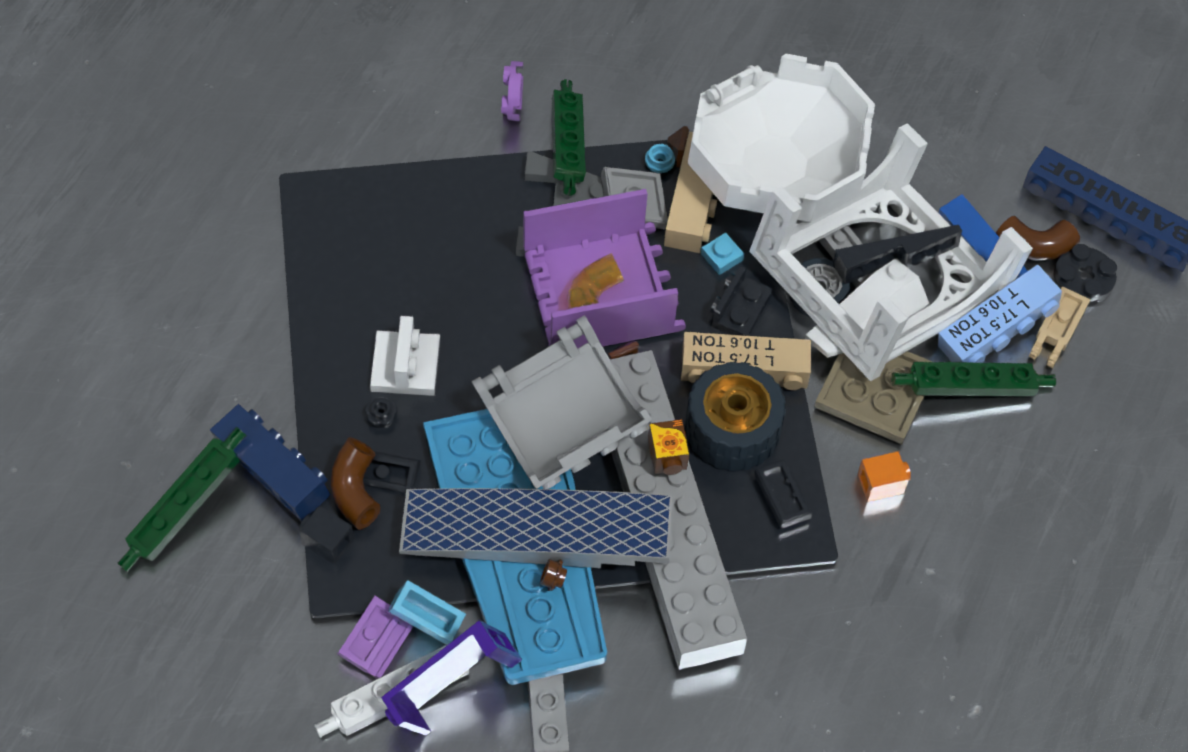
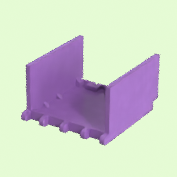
[523,189,686,348]

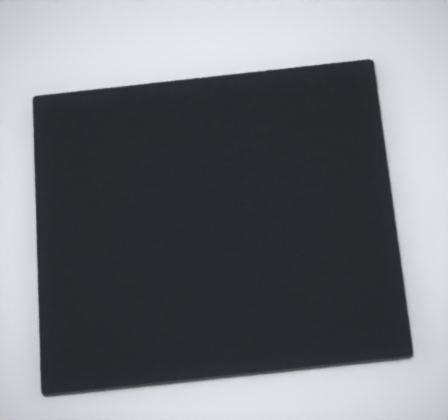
[279,140,838,618]

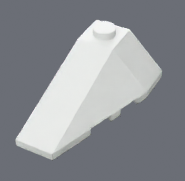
[805,258,930,358]

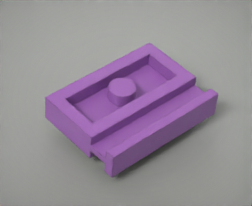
[337,596,413,680]

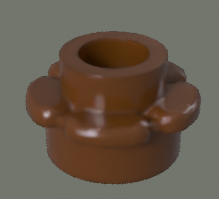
[540,559,567,591]

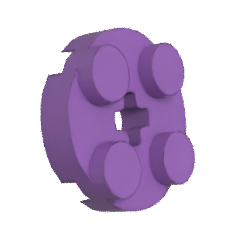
[501,61,524,121]

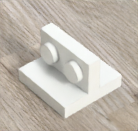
[370,316,440,396]

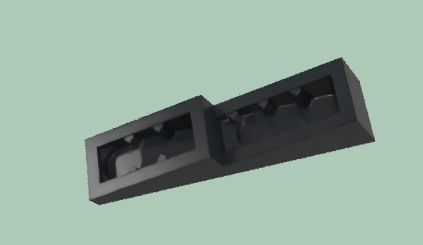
[833,224,962,284]

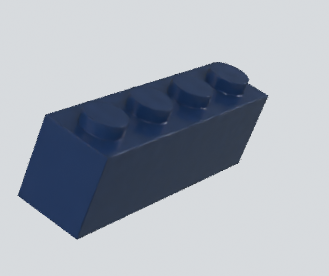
[210,404,331,521]

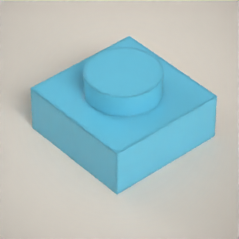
[701,233,744,275]

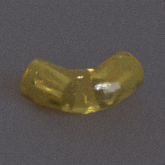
[567,253,625,309]

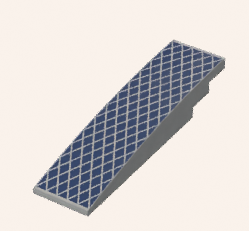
[399,488,673,568]

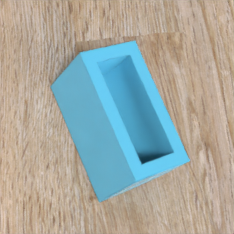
[388,580,466,645]

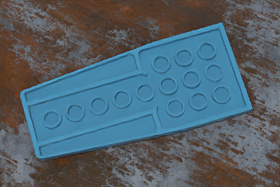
[423,409,607,685]

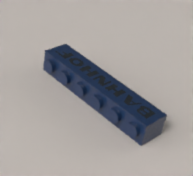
[1023,146,1188,272]

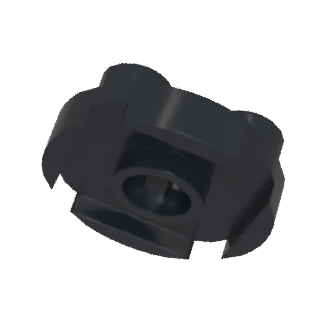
[1054,244,1117,303]

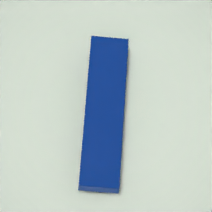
[939,194,1028,279]

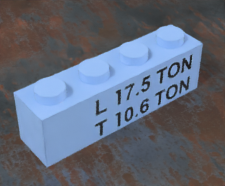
[938,265,1062,363]

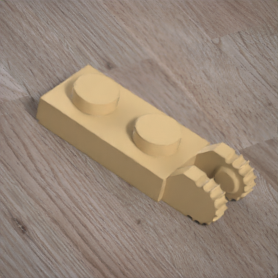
[1029,286,1091,368]

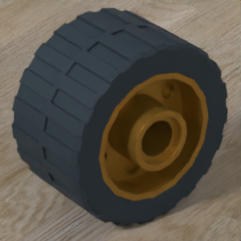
[685,362,786,471]

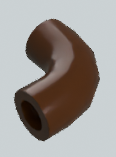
[996,215,1080,261]
[331,437,381,530]

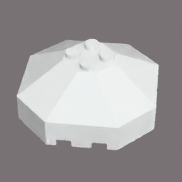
[688,54,875,222]

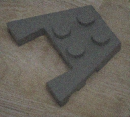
[516,152,604,256]

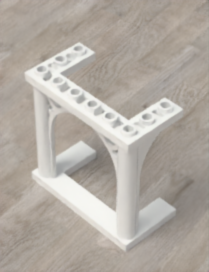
[749,123,1033,381]

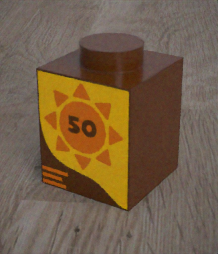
[648,419,689,475]

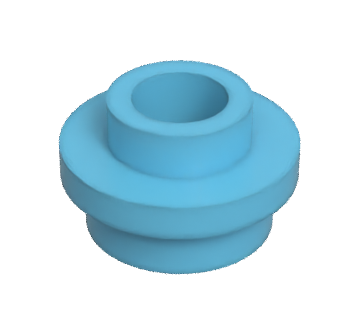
[645,144,675,173]

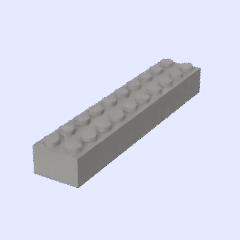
[610,350,747,670]

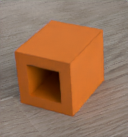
[857,451,911,502]

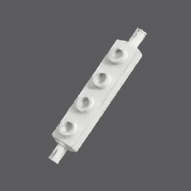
[314,645,469,738]

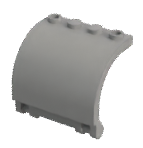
[471,315,652,490]

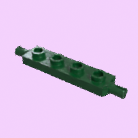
[551,79,586,196]
[891,362,1056,396]
[117,427,247,572]

